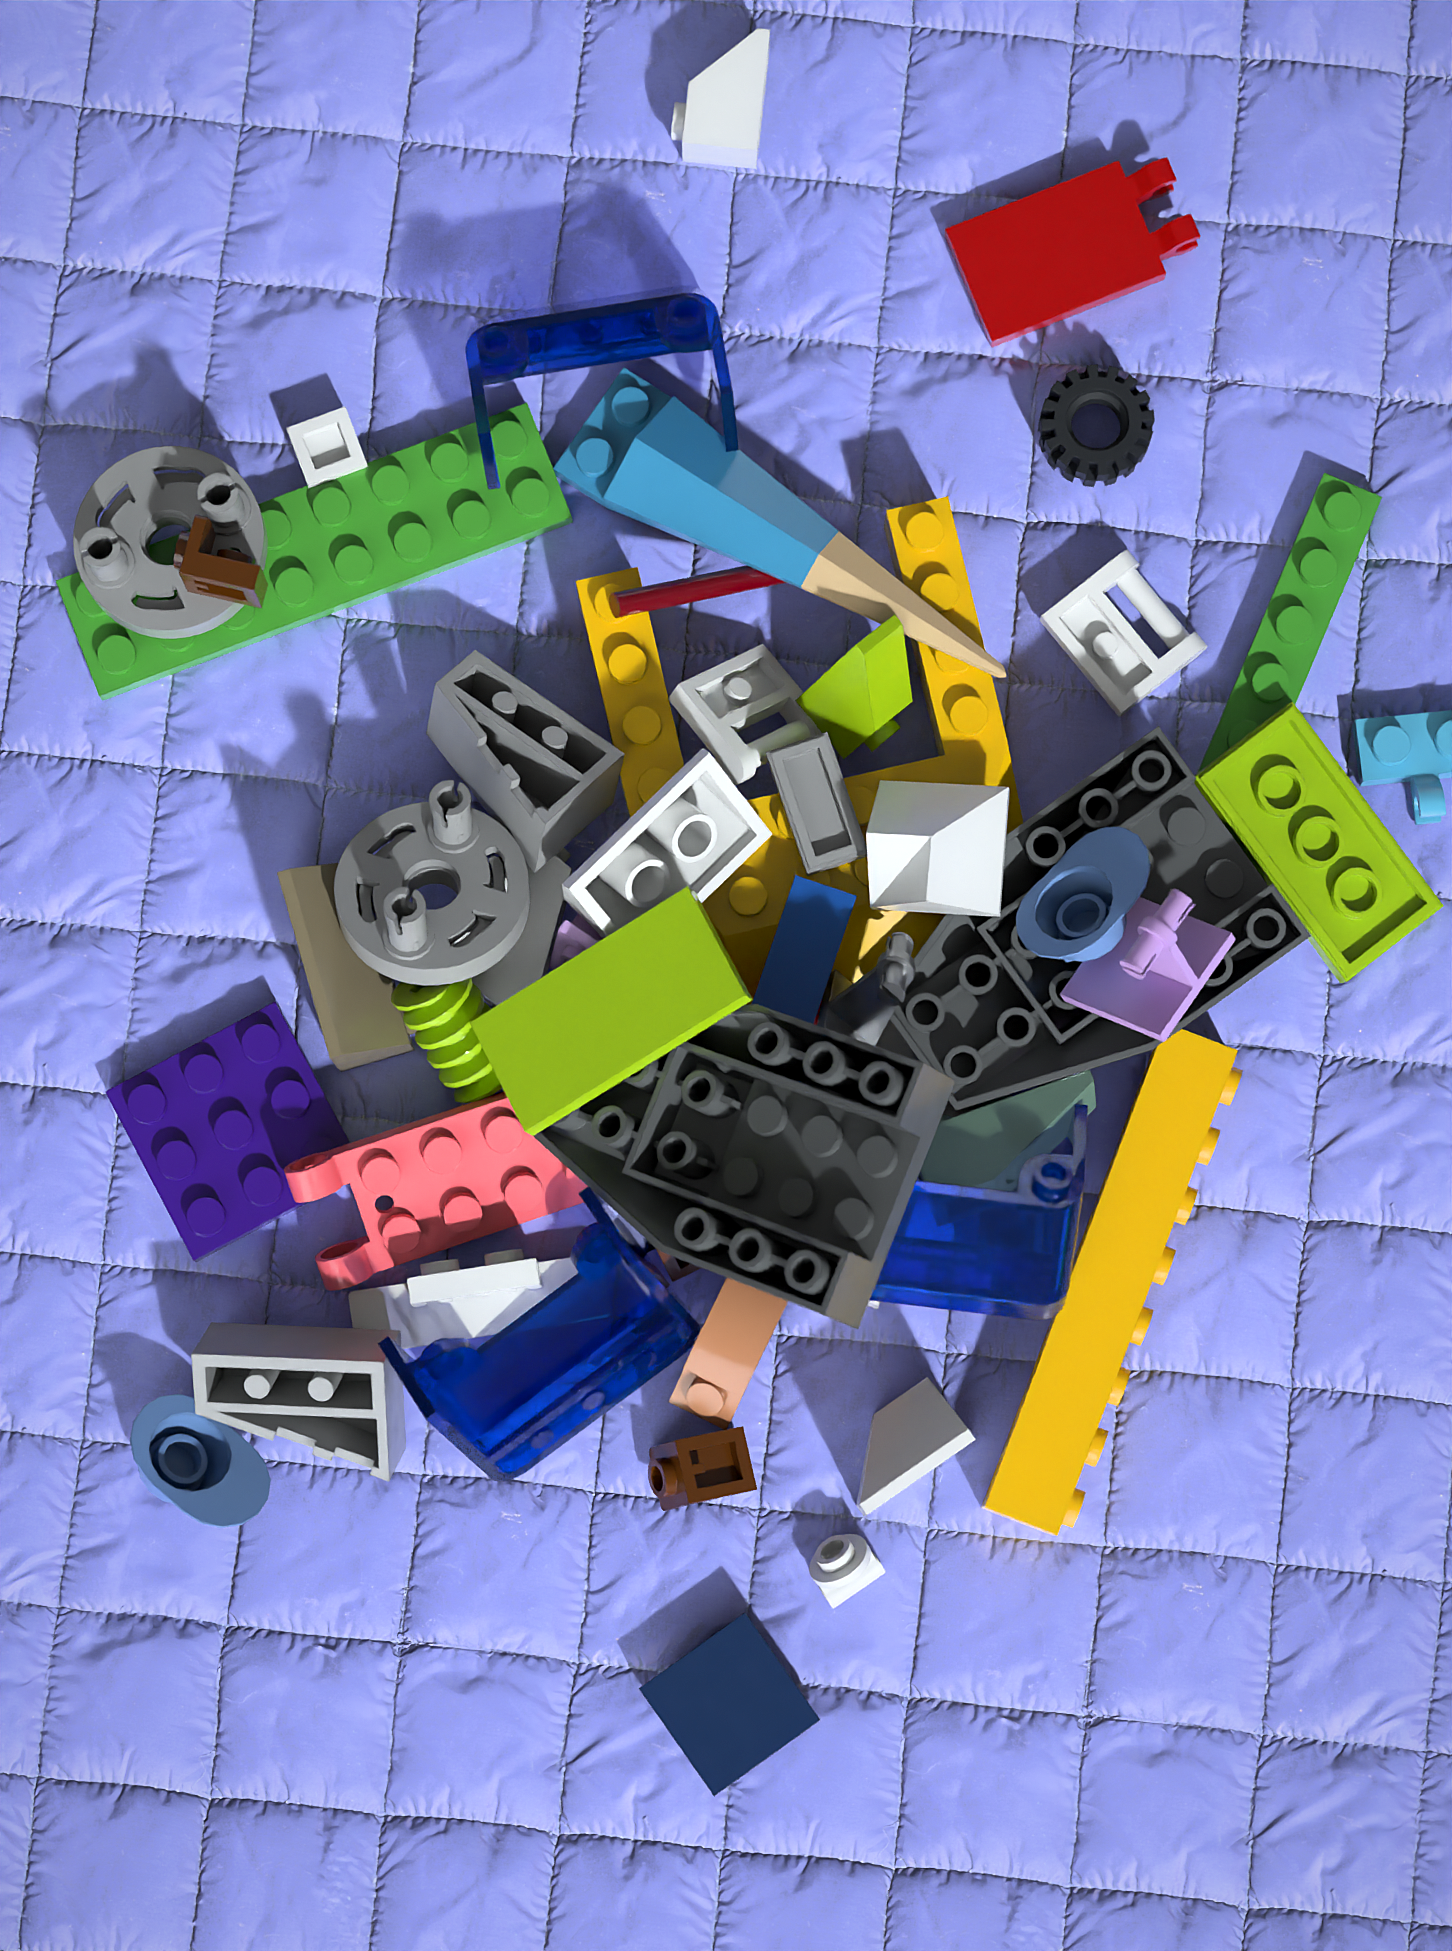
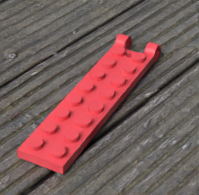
[284,1000,822,1291]

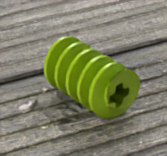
[391,977,502,1103]

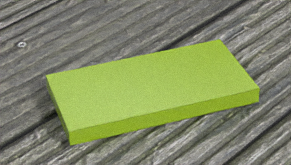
[1194,702,1443,983]
[470,886,753,1136]

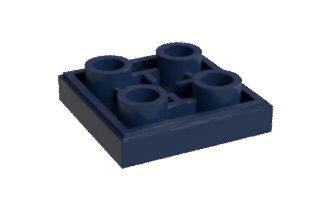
[639,1613,820,1796]

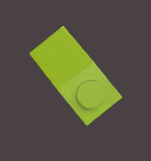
[795,614,913,759]

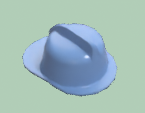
[1016,827,1151,962]
[130,1394,271,1528]

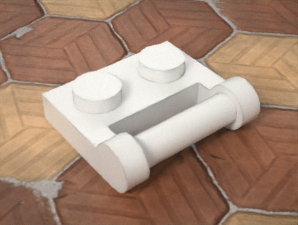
[1040,549,1208,718]
[668,644,822,785]

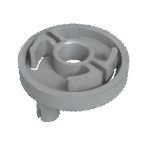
[73,446,268,639]
[334,780,530,985]

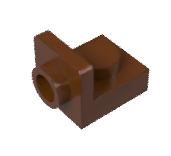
[173,514,268,609]
[648,1426,757,1511]

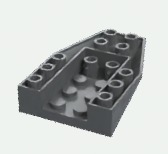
[890,726,1311,1111]
[533,1004,955,1329]

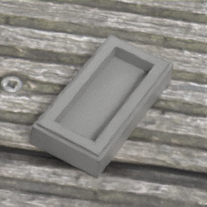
[766,732,867,876]

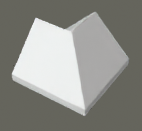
[866,780,1010,917]
[856,1377,976,1517]

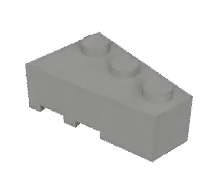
[426,650,625,873]
[191,1322,406,1481]

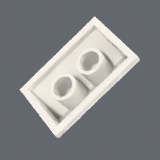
[562,748,772,939]

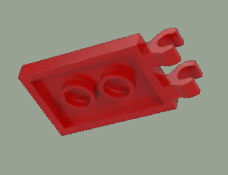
[944,157,1201,348]

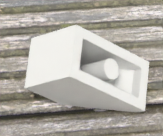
[671,28,770,169]

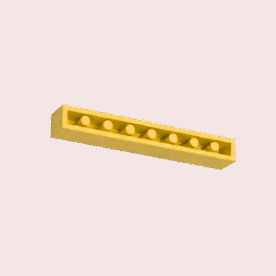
[981,1029,1243,1536]

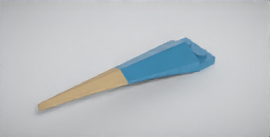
[553,367,1006,678]

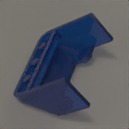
[465,285,739,490]
[870,1104,1088,1320]
[378,1186,700,1481]

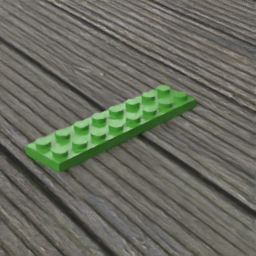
[56,403,573,701]

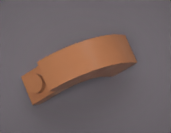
[668,1278,788,1430]

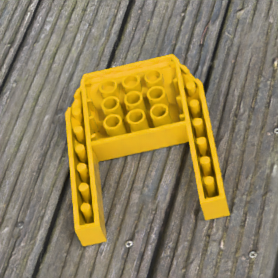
[576,496,1023,1004]

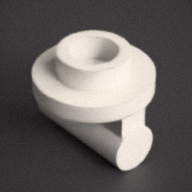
[809,1534,886,1609]

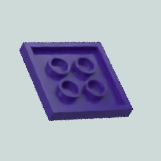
[105,1002,351,1262]

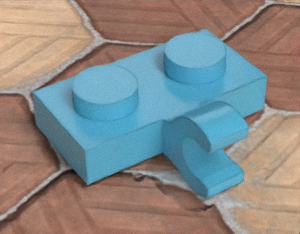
[1352,710,1452,825]

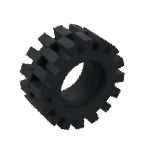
[1038,364,1155,487]

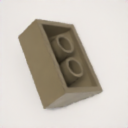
[277,863,417,1072]

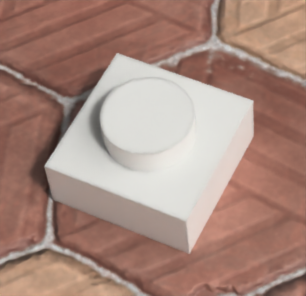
[286,406,368,488]

